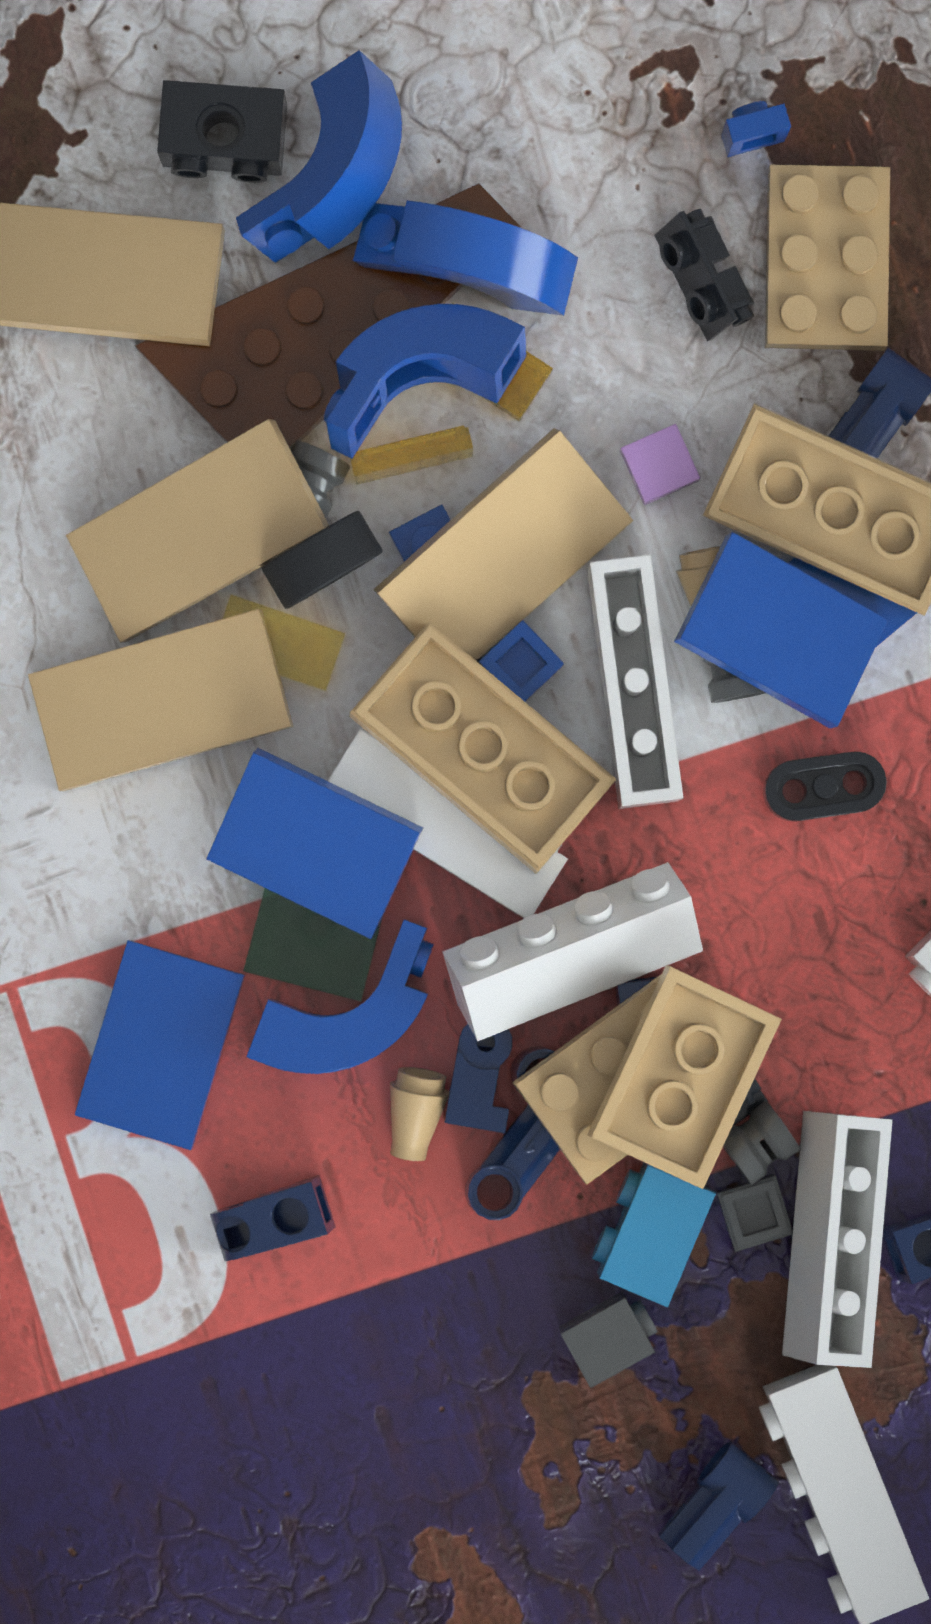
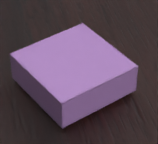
[620,424,700,505]

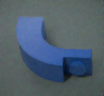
[236,50,402,263]
[353,200,578,316]
[324,304,527,459]
[246,920,434,1074]

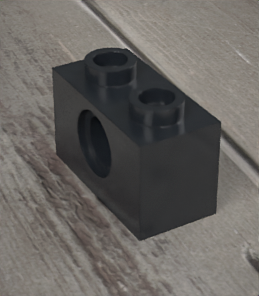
[157,80,287,183]

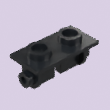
[654,209,755,342]

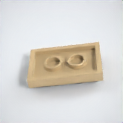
[765,165,890,351]
[587,965,782,1189]
[513,974,662,1184]

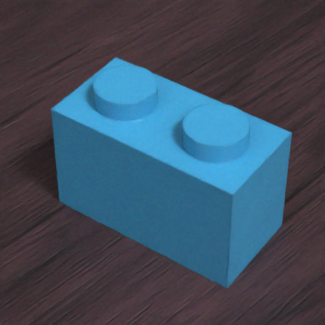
[592,1162,716,1308]

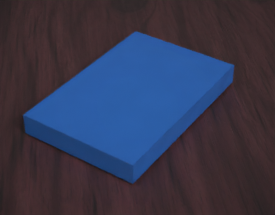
[674,532,888,729]
[206,748,424,939]
[75,940,245,1150]

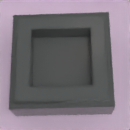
[716,1174,793,1252]

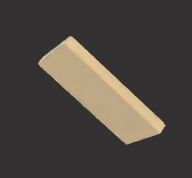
[0,203,225,346]
[703,403,931,616]
[66,419,329,643]
[373,428,634,661]
[28,609,294,792]
[349,622,616,874]

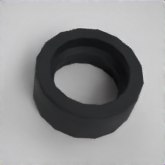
[262,511,383,609]

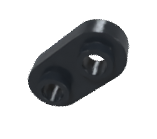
[763,752,887,822]

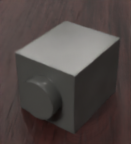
[559,1291,658,1388]

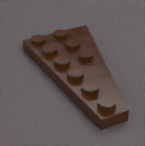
[135,183,521,450]

